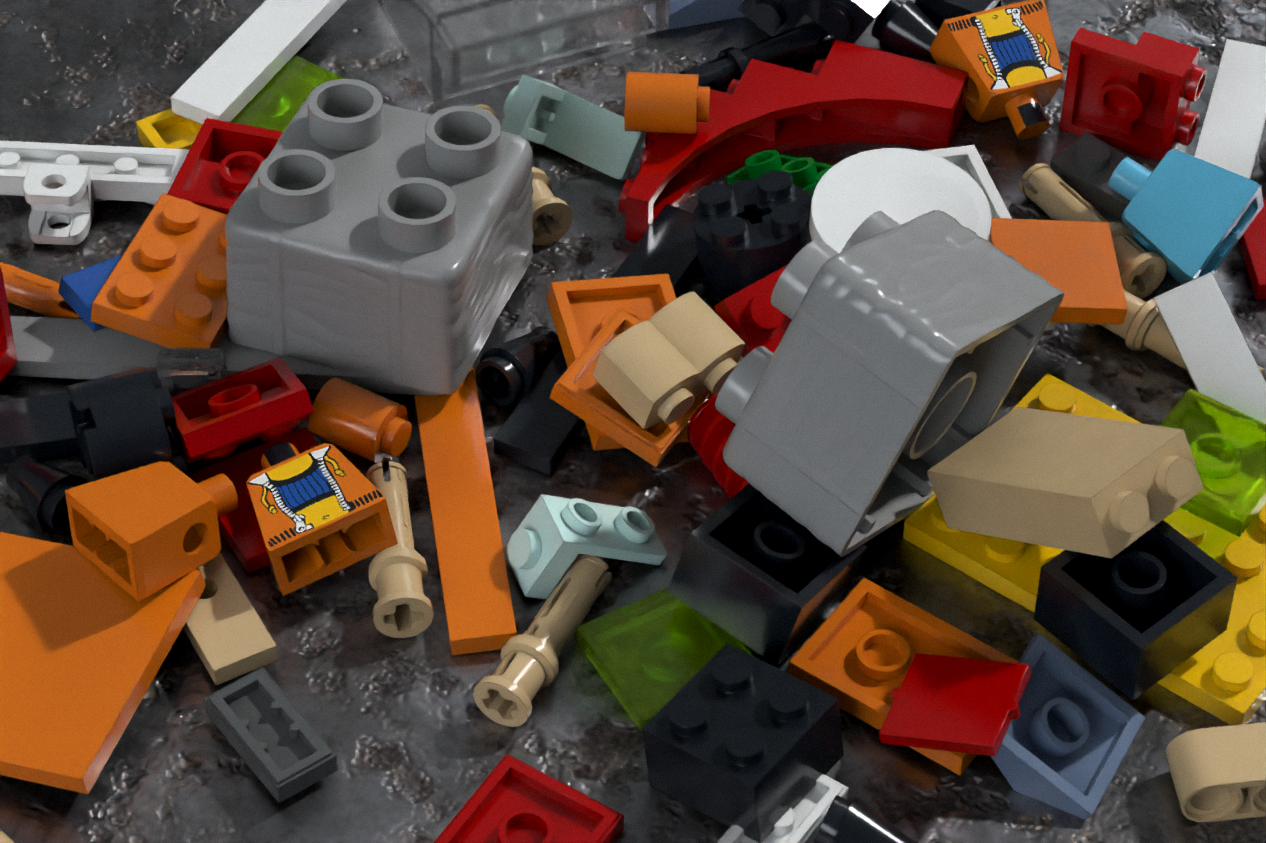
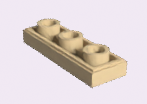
[183,552,278,685]

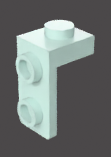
[501,74,647,181]
[503,494,667,599]

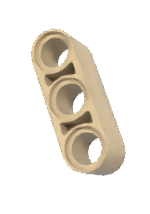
[1165,722,1266,822]

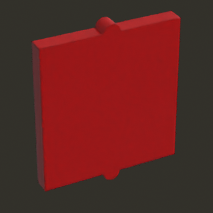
[879,653,1031,757]

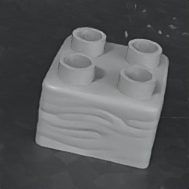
[225,79,534,394]
[715,210,1064,557]

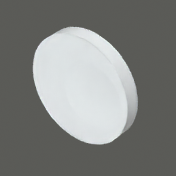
[809,148,992,253]

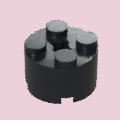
[692,170,812,302]
[67,367,190,481]

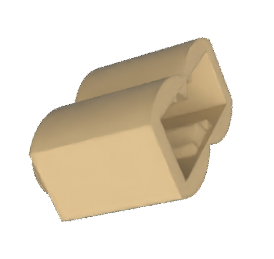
[592,291,746,429]

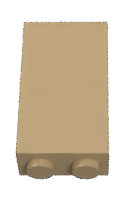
[927,407,1204,558]

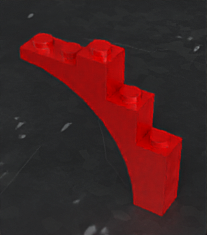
[619,40,969,243]

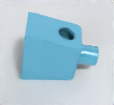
[1108,149,1264,285]

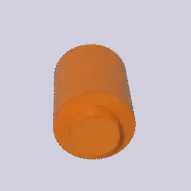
[624,72,710,134]
[308,377,412,464]

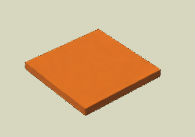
[0,532,206,794]

